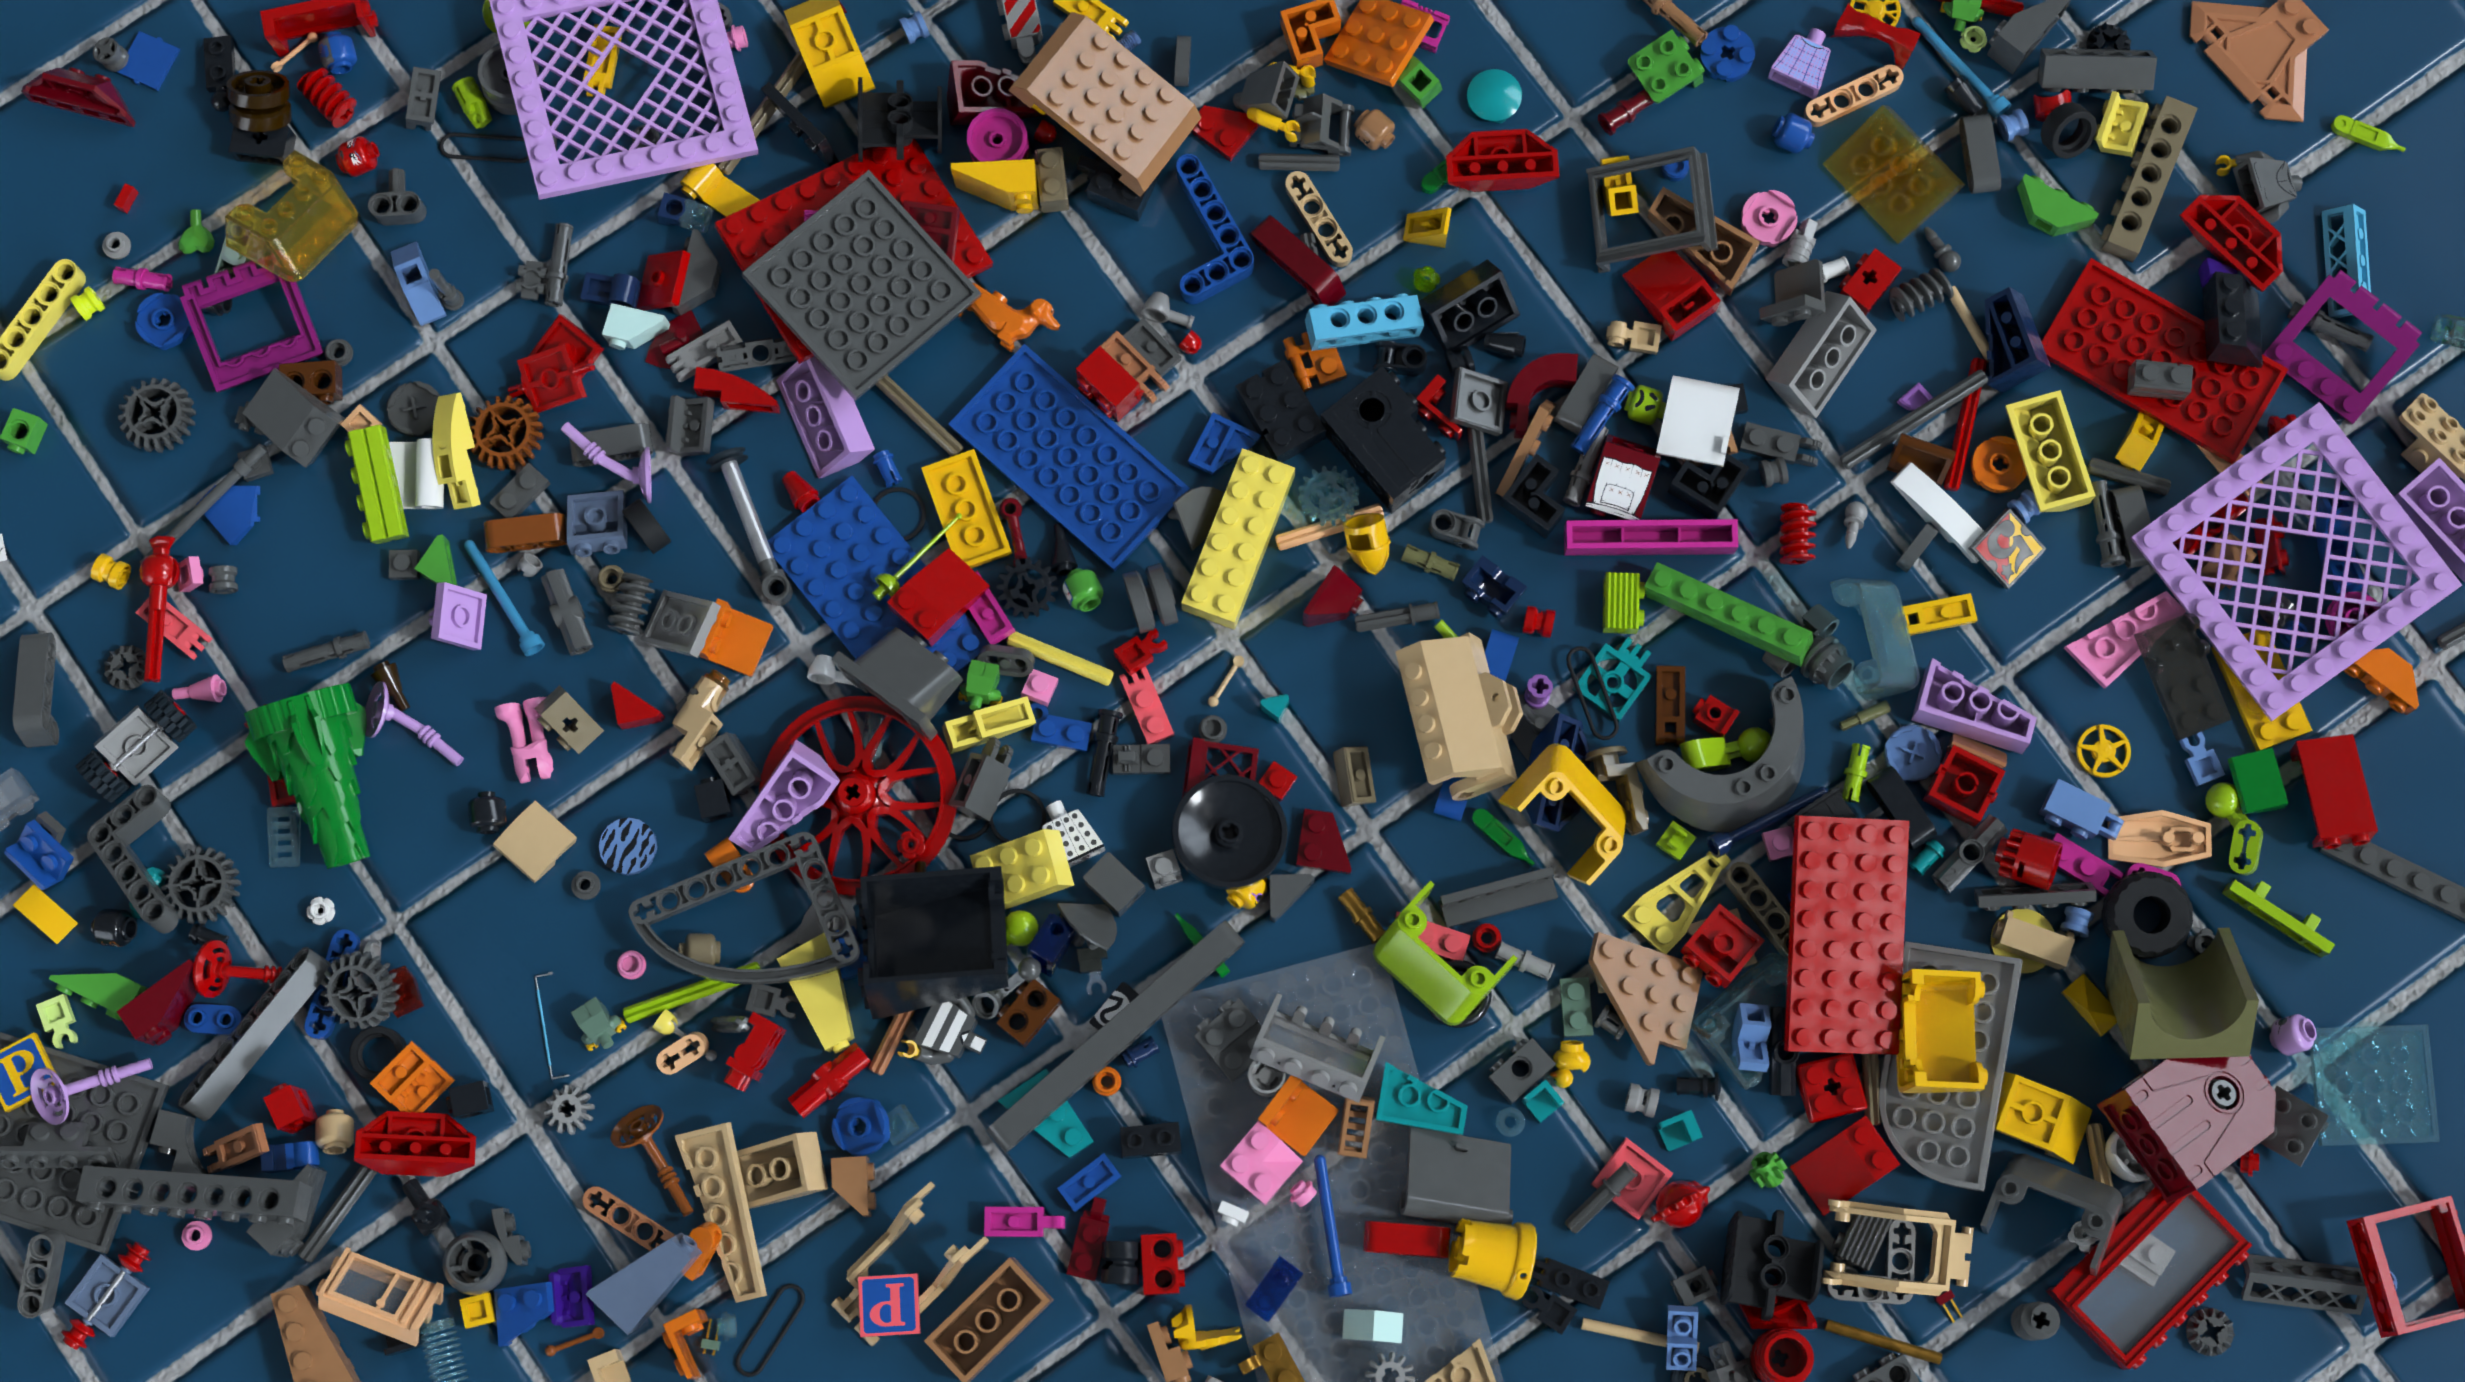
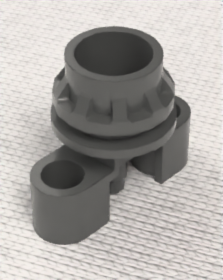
[1762,604,1854,690]

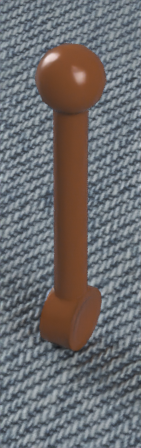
[545,1327,605,1357]

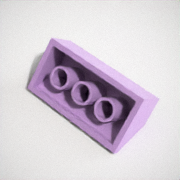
[776,356,875,478]
[2394,458,2465,583]

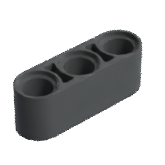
[1959,114,2001,194]
[1554,354,1619,435]
[569,423,654,467]
[2109,485,2151,569]
[17,1230,66,1318]

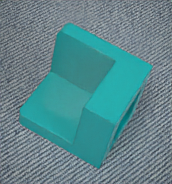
[1521,1080,1564,1124]
[1656,1110,1703,1152]

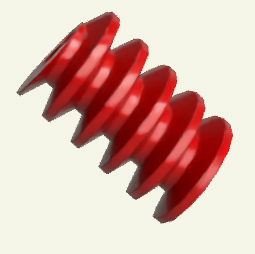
[297,68,357,128]
[1779,503,1817,565]

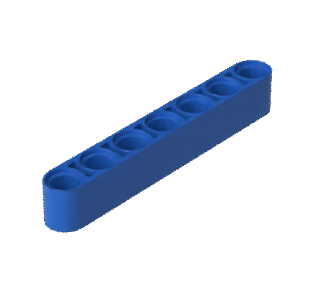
[1433,629,1520,822]

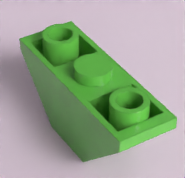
[2017,174,2099,237]

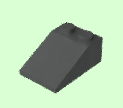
[1987,0,2071,75]
[243,368,345,468]
[246,1164,327,1258]

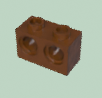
[279,360,343,405]
[997,979,1062,1048]

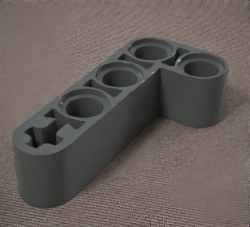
[13,632,59,748]

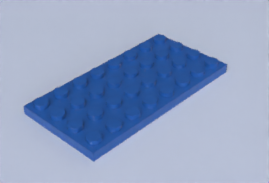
[948,344,1190,572]
[767,476,989,673]

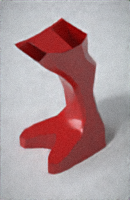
[1830,3,1921,70]

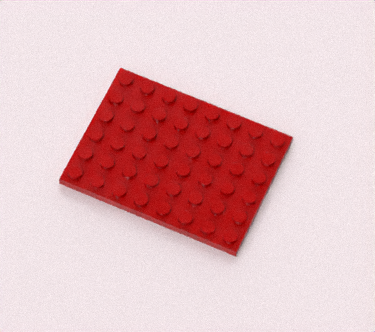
[715,139,993,364]

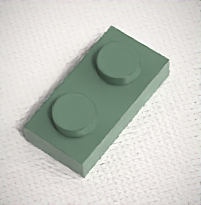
[1559,977,1594,1038]

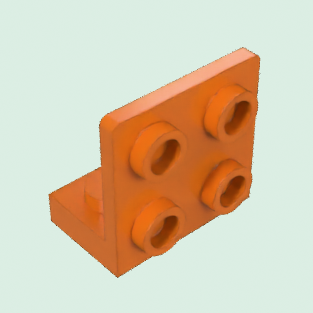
[699,598,774,677]
[1258,1075,1339,1156]
[662,1309,709,1379]

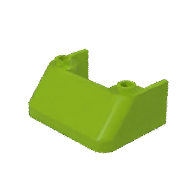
[1373,881,1518,1026]

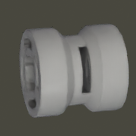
[1624,1083,1660,1118]

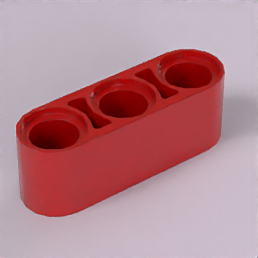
[1363,1221,1451,1258]

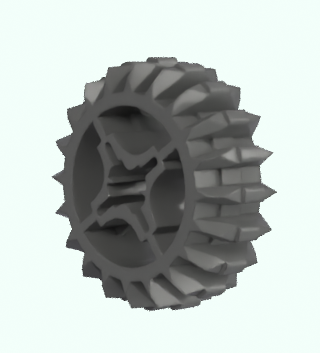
[118,378,197,453]
[161,847,242,924]
[321,950,400,1030]

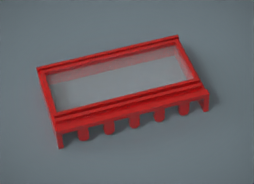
[2046,1185,2252,1370]

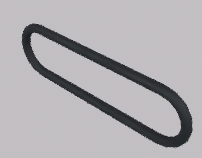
[439,132,529,163]
[1566,646,1619,740]
[736,1284,805,1377]

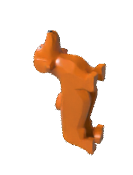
[958,283,1061,353]

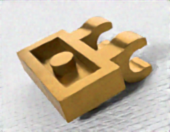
[1238,1332,1305,1382]

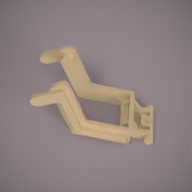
[831,1182,989,1347]
[1820,1199,1974,1296]

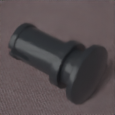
[1677,1072,1721,1101]

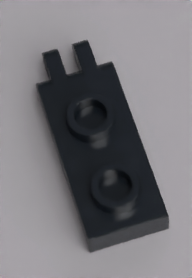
[1531,1257,1610,1310]

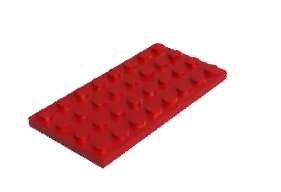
[2041,258,2289,464]
[1784,815,1909,1055]

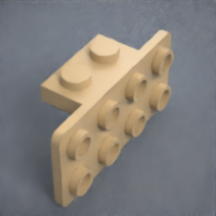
[2399,393,2465,481]

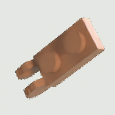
[1100,331,1170,404]
[202,1123,270,1174]

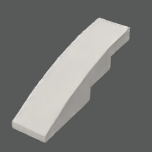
[1891,462,1984,563]

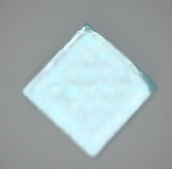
[2310,1024,2440,1147]

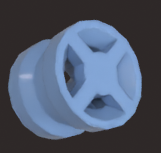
[899,11,930,44]
[1997,109,2029,142]
[2007,489,2042,525]
[2060,906,2094,937]

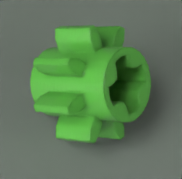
[1748,1152,1787,1188]

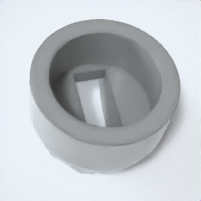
[517,552,543,577]

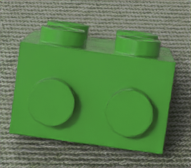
[1628,29,1705,104]

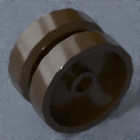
[226,70,292,132]

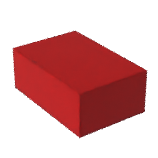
[114,183,139,214]

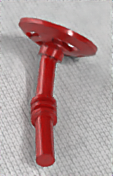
[192,940,283,998]

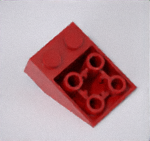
[1622,250,1721,341]

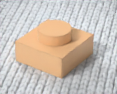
[341,404,382,432]

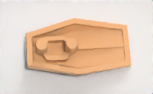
[2107,810,2212,868]

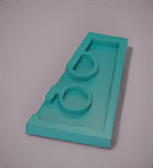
[1376,1062,1468,1136]
[997,1069,1094,1158]

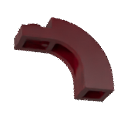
[1505,353,1578,439]

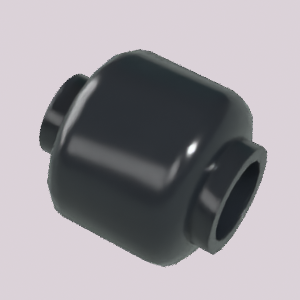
[468,791,506,834]
[91,909,138,947]

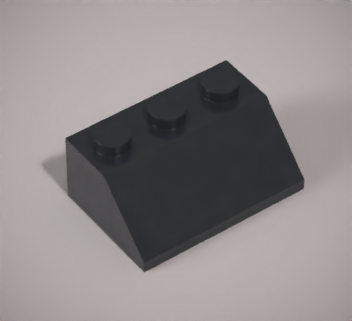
[1419,259,1520,353]
[2202,271,2263,368]

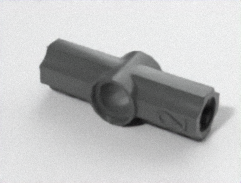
[541,569,594,656]
[1930,814,2008,894]

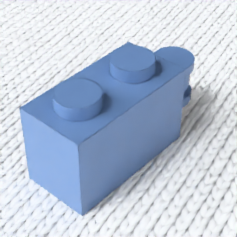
[2039,779,2124,840]

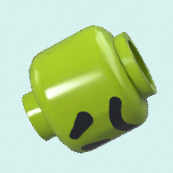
[1624,385,1667,425]

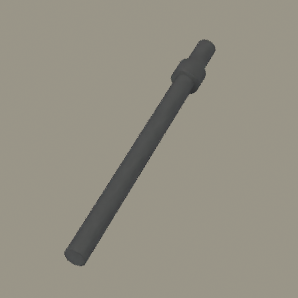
[139,443,267,564]

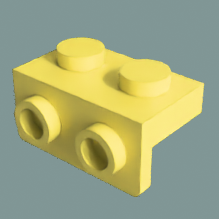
[2094,91,2149,157]

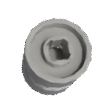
[1248,1060,1286,1097]

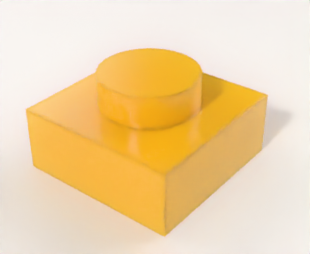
[459,1292,496,1329]

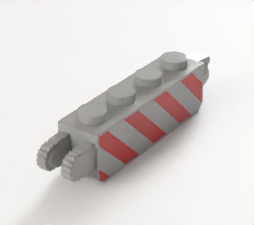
[996,0,1043,66]

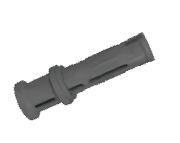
[2092,480,2126,568]

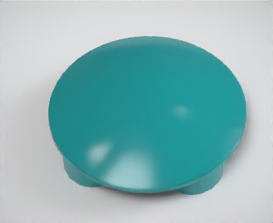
[1467,69,1522,123]

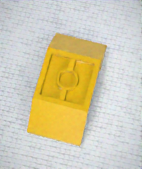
[784,0,875,109]
[1995,1072,2093,1165]

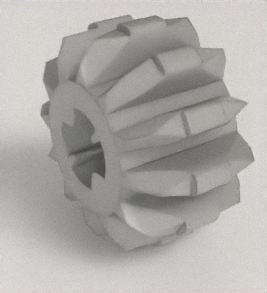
[544,1085,595,1135]
[1364,1351,1415,1382]

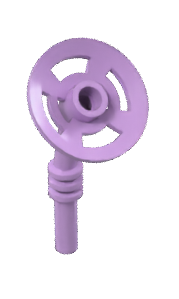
[561,422,652,503]
[365,681,464,766]
[30,1058,153,1125]

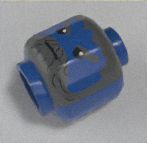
[318,31,357,75]

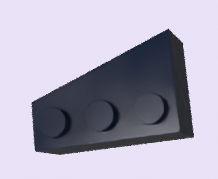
[1985,287,2051,393]

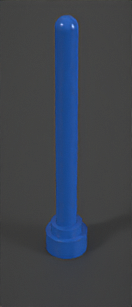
[1314,1155,1353,1298]

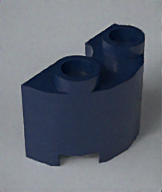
[1462,555,1527,619]

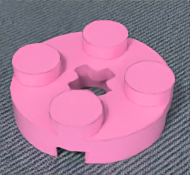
[1741,190,1797,247]

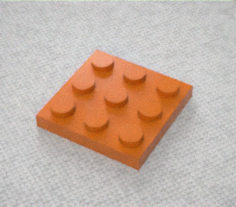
[1324,0,1434,87]

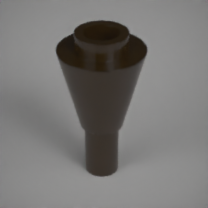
[370,660,410,712]

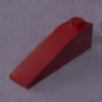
[947,60,1048,125]

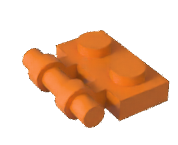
[1283,332,1347,392]

